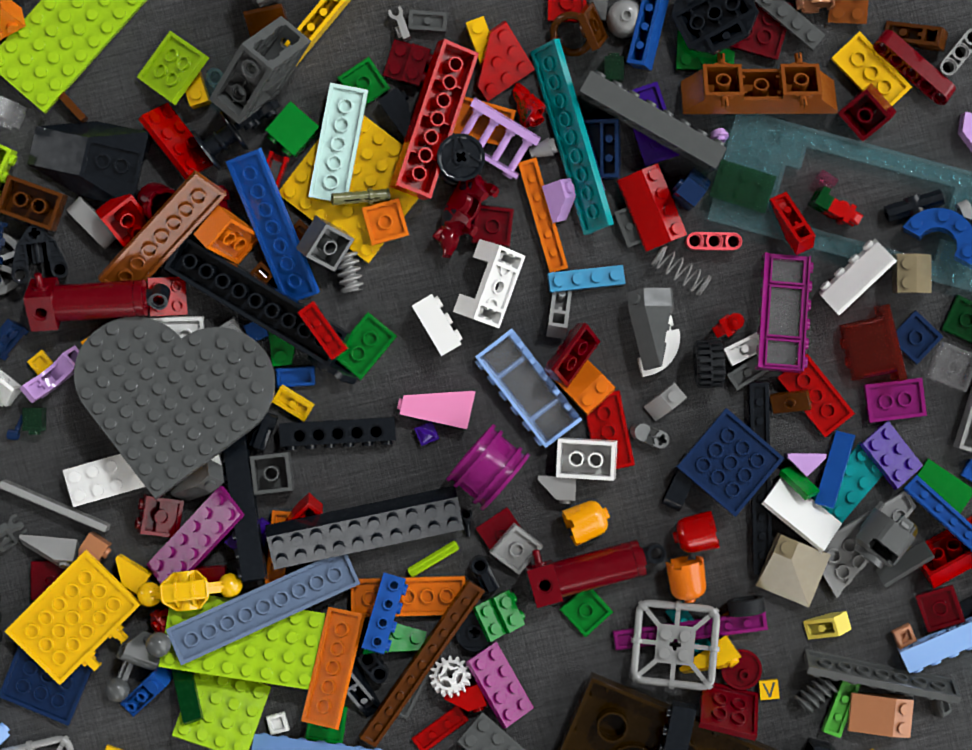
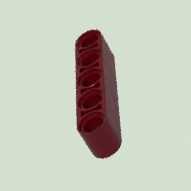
[873,30,956,105]

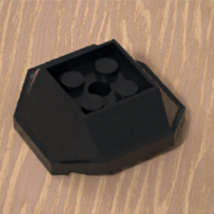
[672,0,759,55]

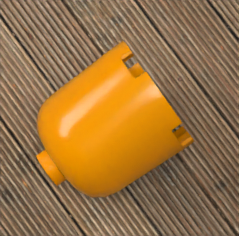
[562,500,610,546]

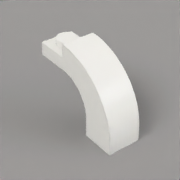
[637,315,680,377]

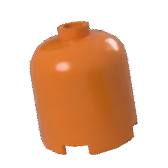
[665,556,706,603]

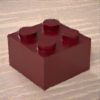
[838,83,897,141]

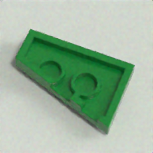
[362,623,427,654]

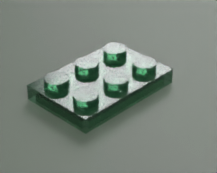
[709,159,777,214]

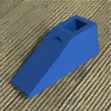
[120,665,173,717]

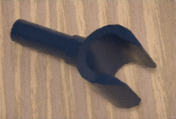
[6,415,26,440]

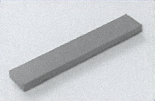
[0,479,111,532]

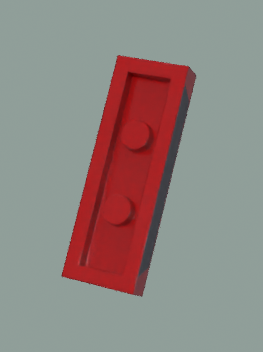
[297,301,349,360]

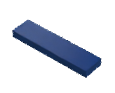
[815,430,856,509]

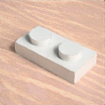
[724,332,759,367]

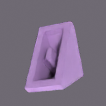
[785,453,827,477]

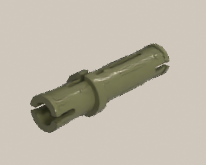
[331,188,390,206]

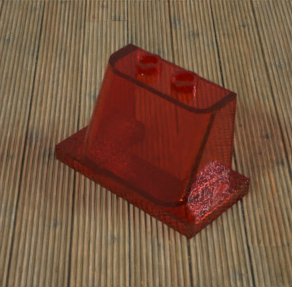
[839,304,908,381]

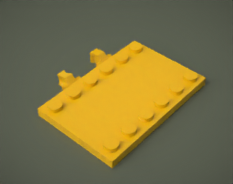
[4,550,141,685]

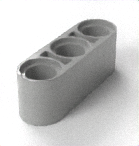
[936,28,972,78]
[66,196,116,249]

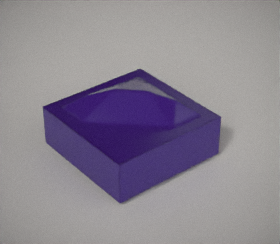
[414,421,439,446]

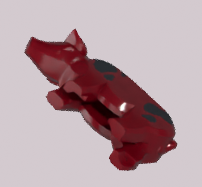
[432,174,500,258]

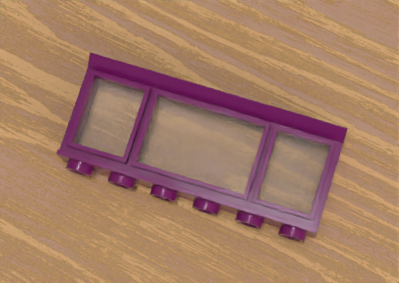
[755,252,814,373]

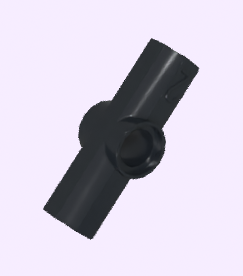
[884,189,945,222]

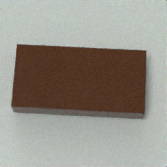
[59,92,88,122]

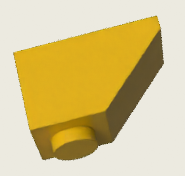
[115,554,153,595]

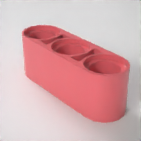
[685,232,742,251]

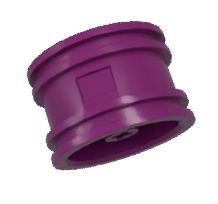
[446,424,530,511]

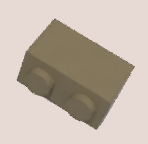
[892,254,932,293]

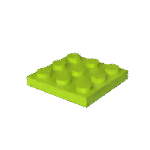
[137,31,209,105]

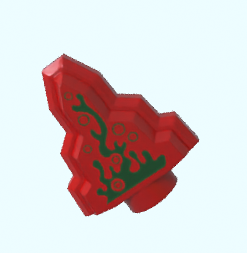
[512,83,546,128]

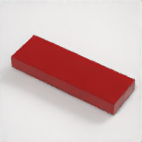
[411,705,469,750]

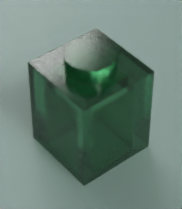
[603,53,624,82]
[22,407,46,435]

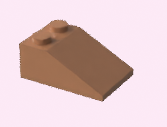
[847,692,914,738]

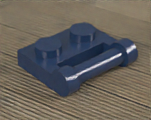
[0,319,29,361]

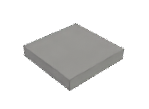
[489,523,543,575]

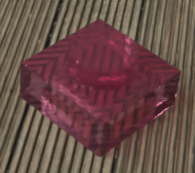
[815,169,839,188]

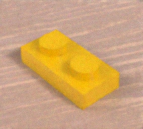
[272,384,315,422]

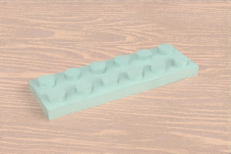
[308,83,369,205]

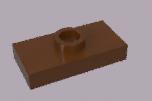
[770,390,812,414]

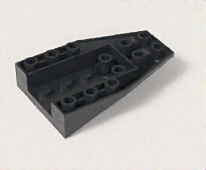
[27,121,152,202]

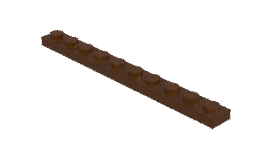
[359,579,485,748]

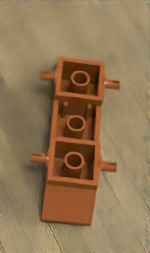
[681,52,838,114]

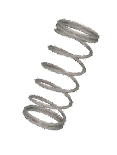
[651,245,712,297]

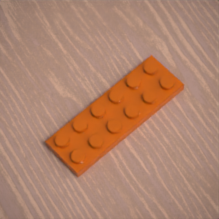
[351,575,466,617]
[301,607,365,730]

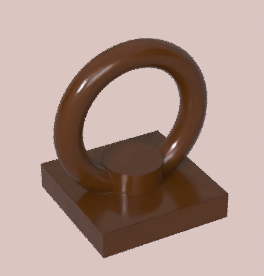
[550,2,608,57]

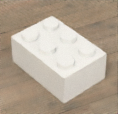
[412,294,463,356]
[556,437,618,481]

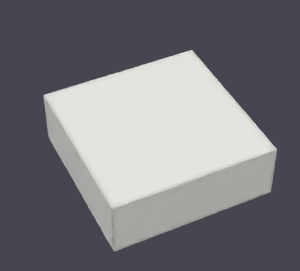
[266,711,290,735]

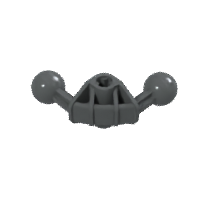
[105,631,171,702]

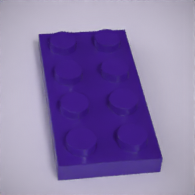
[628,81,680,167]

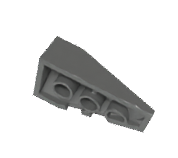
[627,288,674,371]

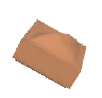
[891,623,917,649]

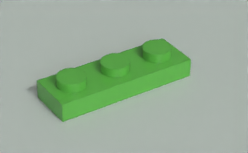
[821,680,861,738]

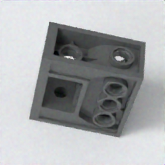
[209,16,311,124]

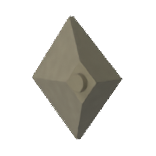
[755,532,831,608]

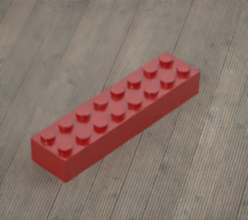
[389,39,479,200]

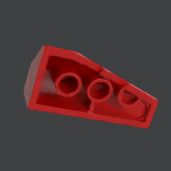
[94,194,147,247]

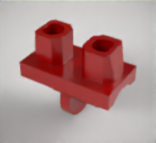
[712,313,745,338]

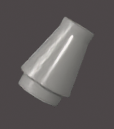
[529,137,558,158]

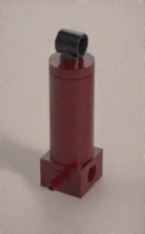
[23,273,171,332]
[526,539,666,608]

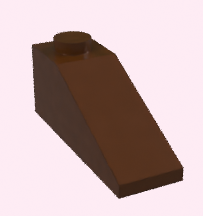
[885,21,948,52]

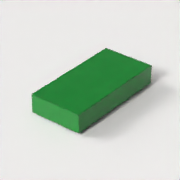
[779,465,820,500]

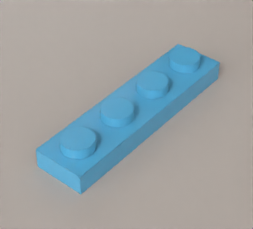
[547,265,626,293]

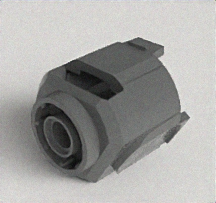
[854,501,916,569]

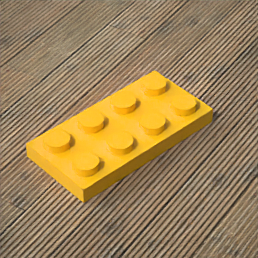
[831,31,912,106]

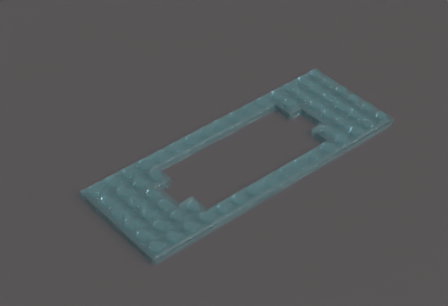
[707,114,972,292]

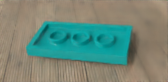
[812,442,883,523]

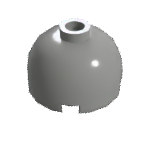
[606,0,640,39]

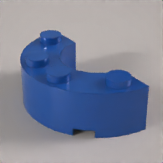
[903,208,972,269]

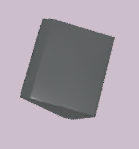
[931,699,952,718]

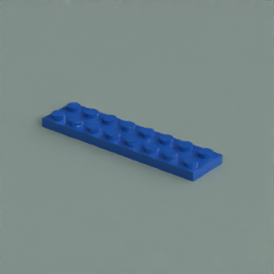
[226,148,320,301]

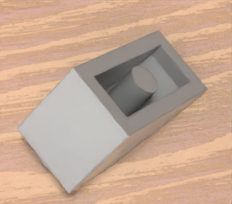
[644,382,687,421]
[537,474,576,504]

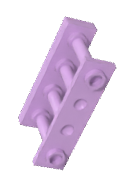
[453,97,541,179]

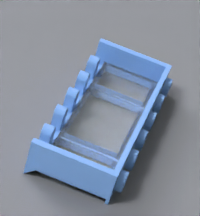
[475,328,582,448]

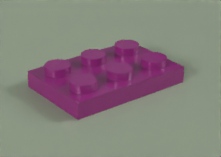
[864,378,927,423]

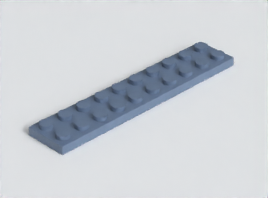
[166,554,360,666]

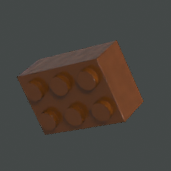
[0,175,68,232]

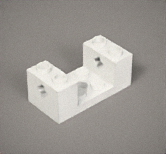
[453,239,525,328]

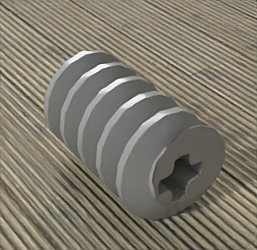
[336,252,364,293]

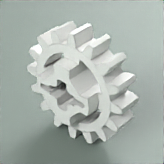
[429,656,472,698]

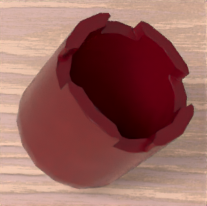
[136,182,175,220]

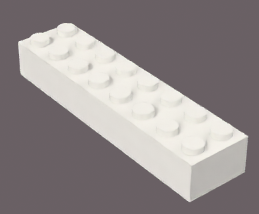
[63,452,222,507]

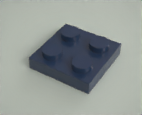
[888,310,944,364]

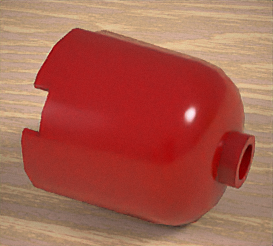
[673,510,720,553]

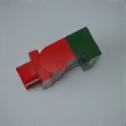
[808,186,863,227]

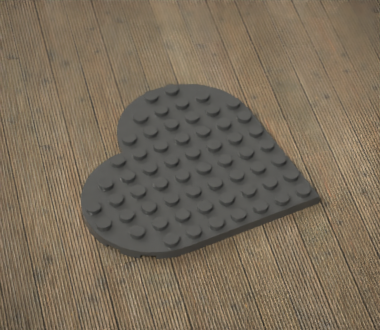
[74,317,275,500]

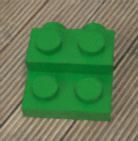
[473,590,525,642]

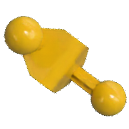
[137,570,243,611]

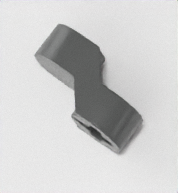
[630,422,669,449]

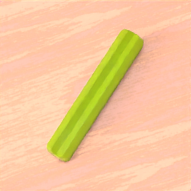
[407,541,459,577]

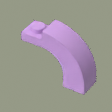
[20,345,79,403]

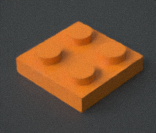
[362,198,410,246]

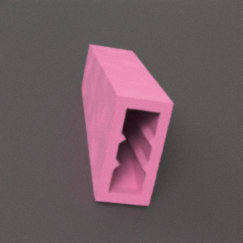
[397,391,476,429]

